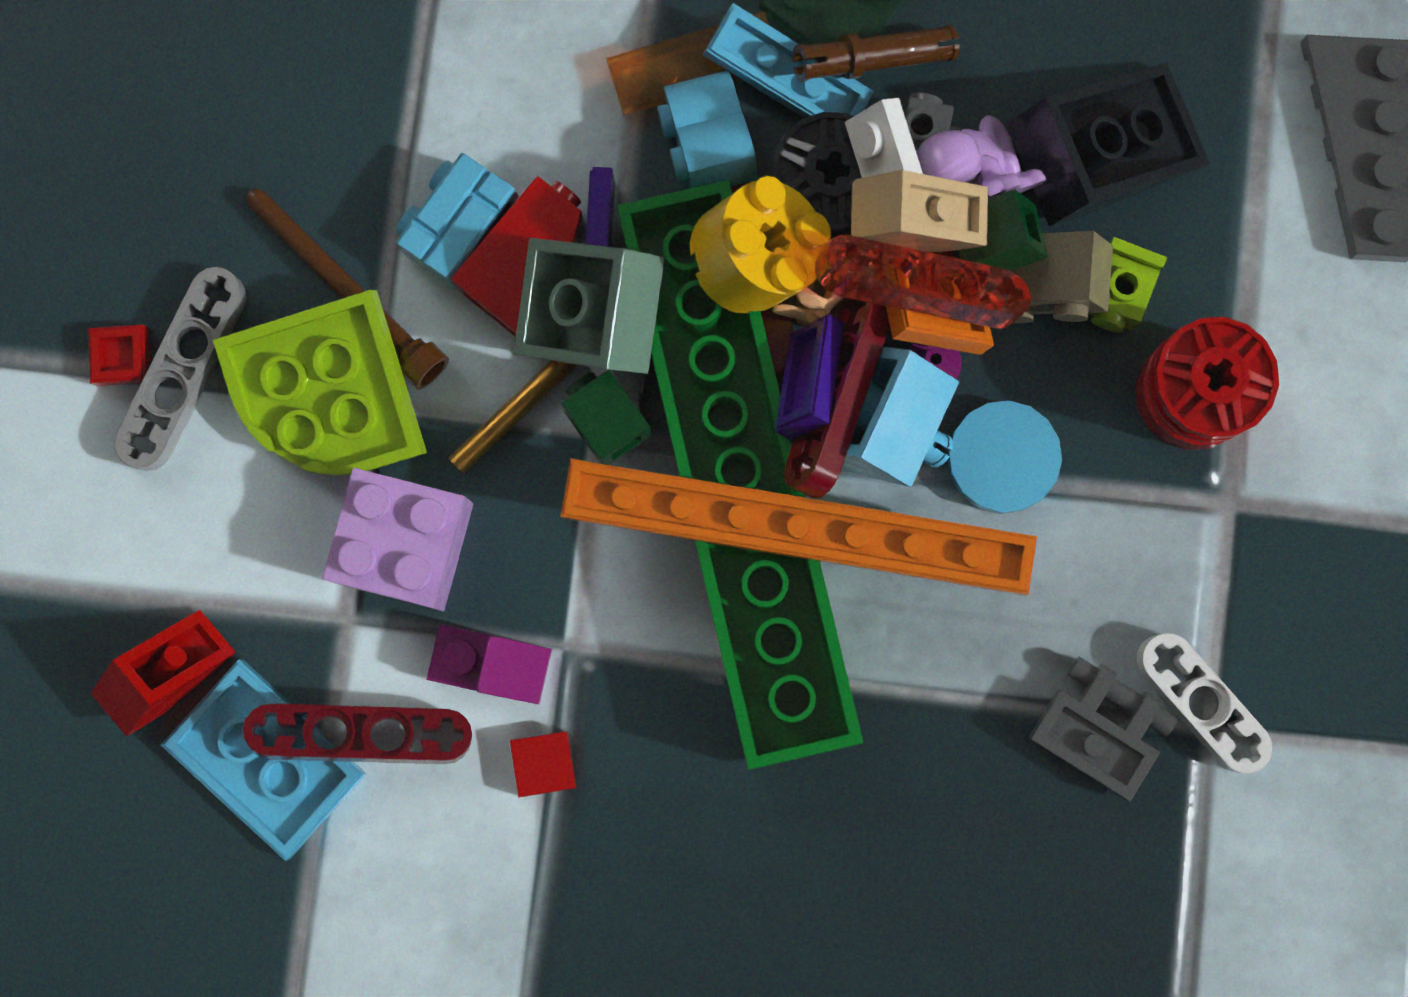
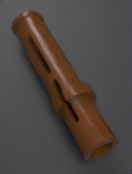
[792,25,960,82]

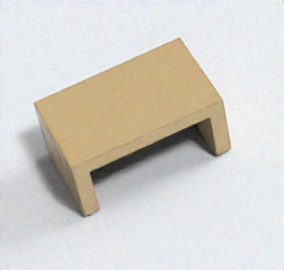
[851,170,988,253]

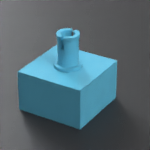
[842,347,959,487]

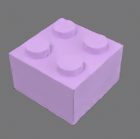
[322,468,474,612]

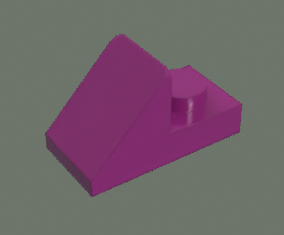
[426,624,552,705]

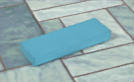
[702,3,874,119]

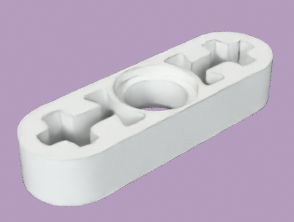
[1137,633,1272,774]

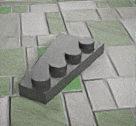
[1300,34,1408,262]

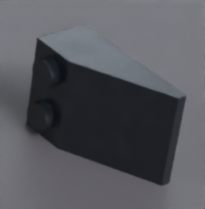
[1006,63,1210,227]

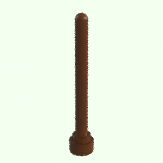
[246,188,449,390]

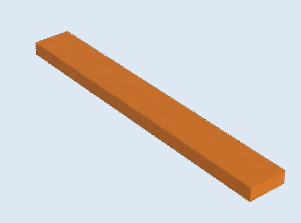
[560,459,1037,596]

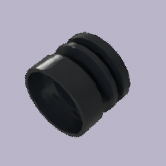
[771,112,862,247]

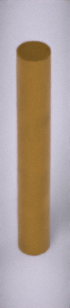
[448,360,579,474]

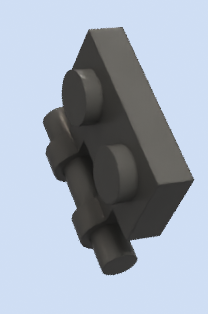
[1028,656,1178,802]

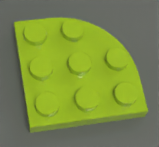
[213,290,427,475]

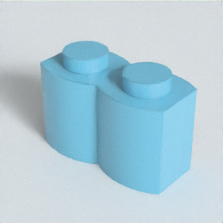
[657,70,759,188]

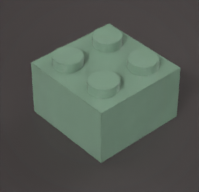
[514,238,665,374]

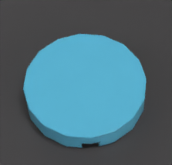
[947,400,1062,514]

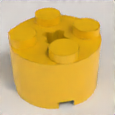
[690,176,831,313]

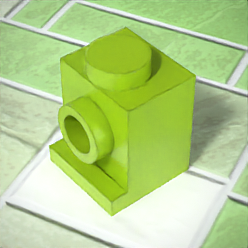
[1088,237,1167,333]

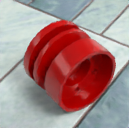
[1135,317,1280,450]

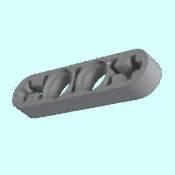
[114,267,247,471]

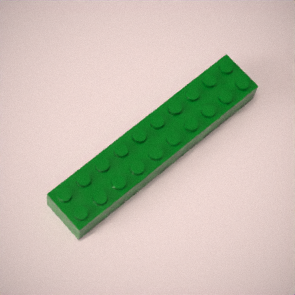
[617,180,863,770]

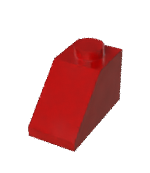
[91,609,235,737]

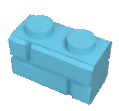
[395,152,519,290]

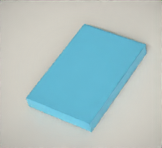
[161,659,367,861]

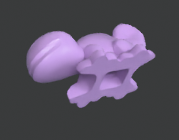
[916,115,1046,199]

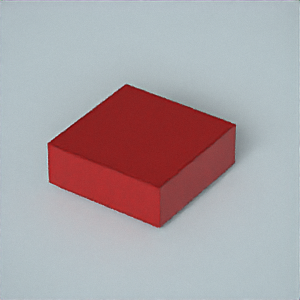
[88,324,151,387]
[510,731,577,798]

